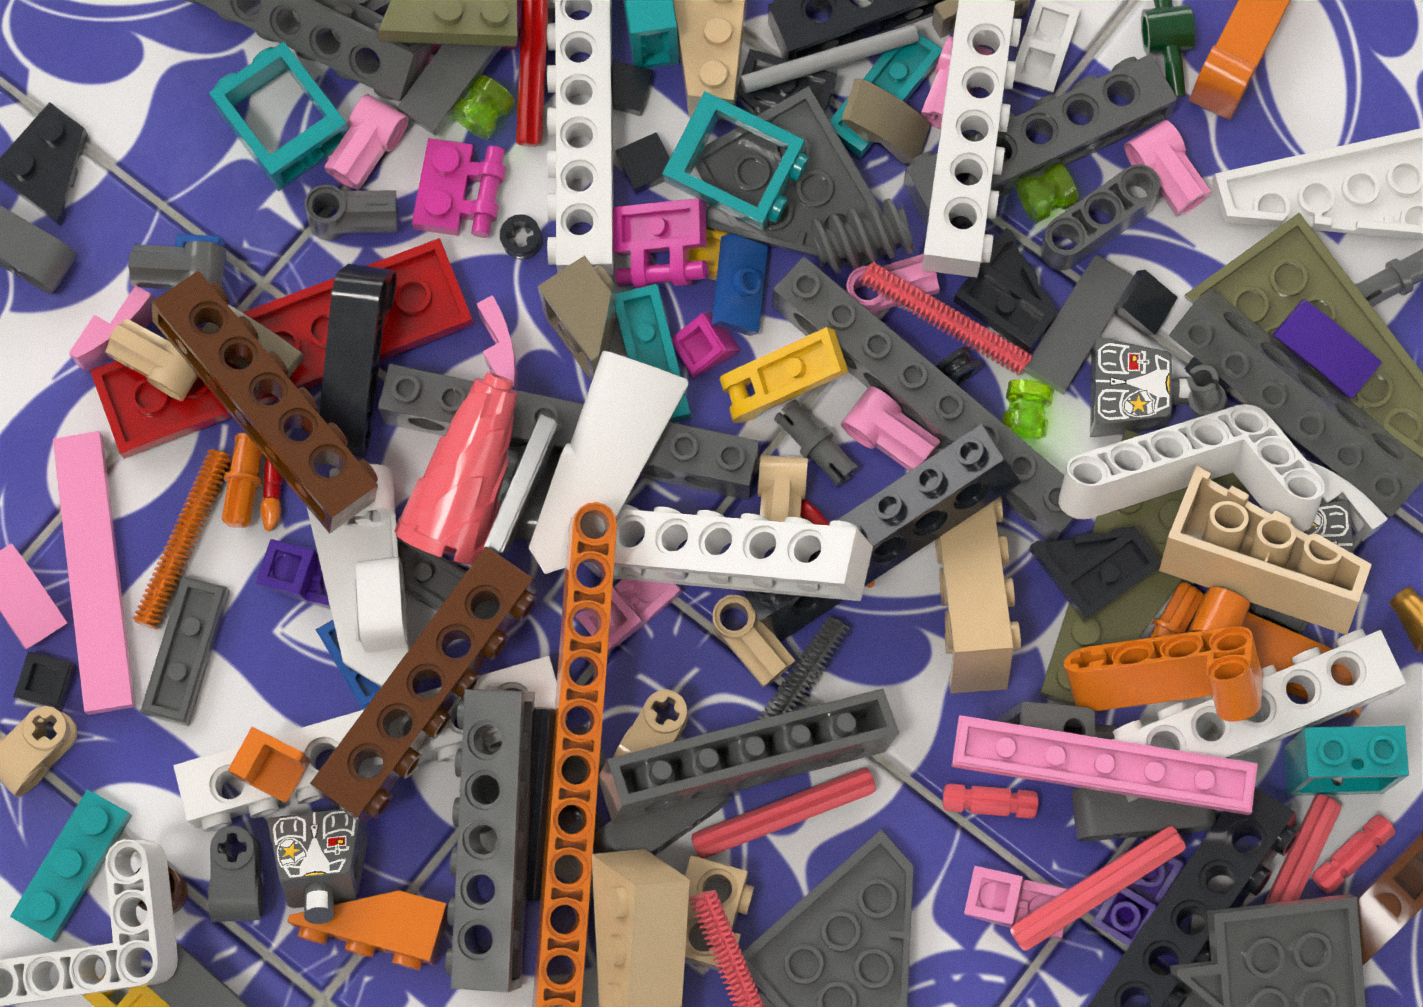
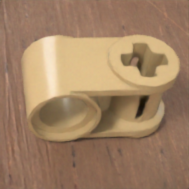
[613,689,688,757]
[0,706,78,798]

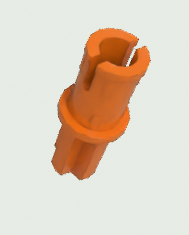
[222,433,262,528]
[1149,582,1203,638]

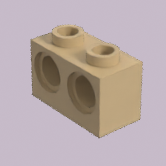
[685,855,754,971]

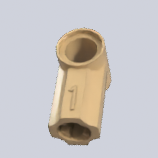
[105,318,198,401]
[758,455,808,551]
[712,595,796,688]

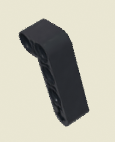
[319,263,397,457]

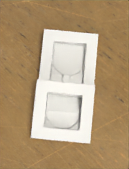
[1014,0,1080,93]
[1308,461,1388,541]

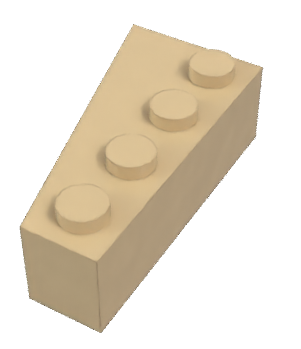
[673,0,747,120]
[1159,465,1372,635]
[935,497,1021,694]
[591,849,690,1007]

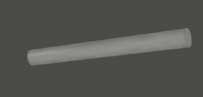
[740,24,919,94]

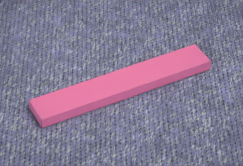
[53,431,135,715]
[951,715,1258,815]

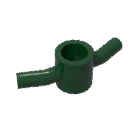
[1141,0,1195,97]

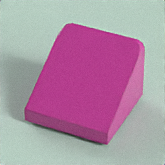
[671,313,740,378]

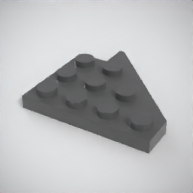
[694,86,901,269]
[741,829,914,1007]
[1170,894,1366,1007]

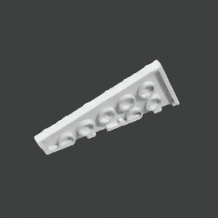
[1212,128,1423,240]

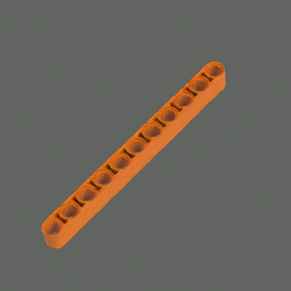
[532,502,617,1007]

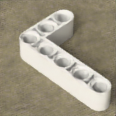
[1058,404,1325,532]
[0,839,178,1007]

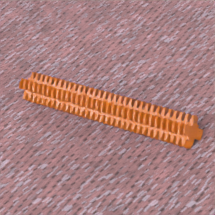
[133,449,232,630]

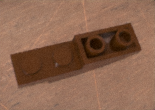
[1357,830,1423,966]

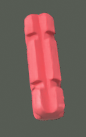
[942,784,1038,819]
[1312,814,1396,894]

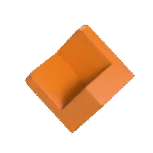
[228,727,311,803]

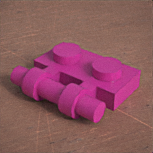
[412,138,506,238]
[613,198,709,289]

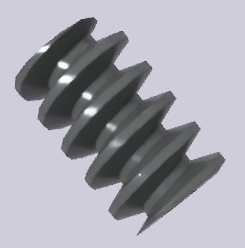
[811,198,914,274]

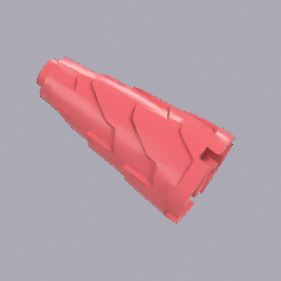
[394,372,518,565]

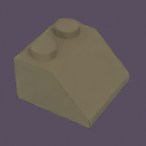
[538,255,616,382]

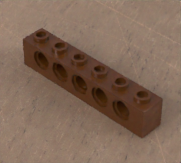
[152,270,378,534]
[310,546,537,825]

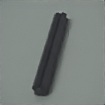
[526,707,556,901]

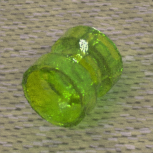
[452,75,516,140]
[1016,163,1079,224]
[1001,379,1054,439]

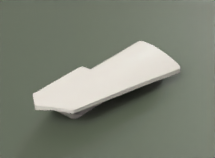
[529,351,689,574]
[307,464,409,687]

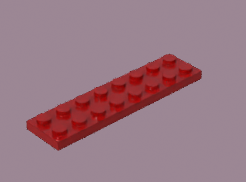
[90,238,474,459]

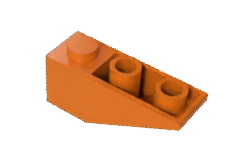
[287,891,448,971]

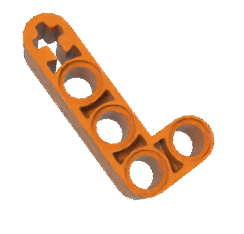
[1189,0,1291,120]
[1187,586,1363,718]
[1064,626,1263,722]

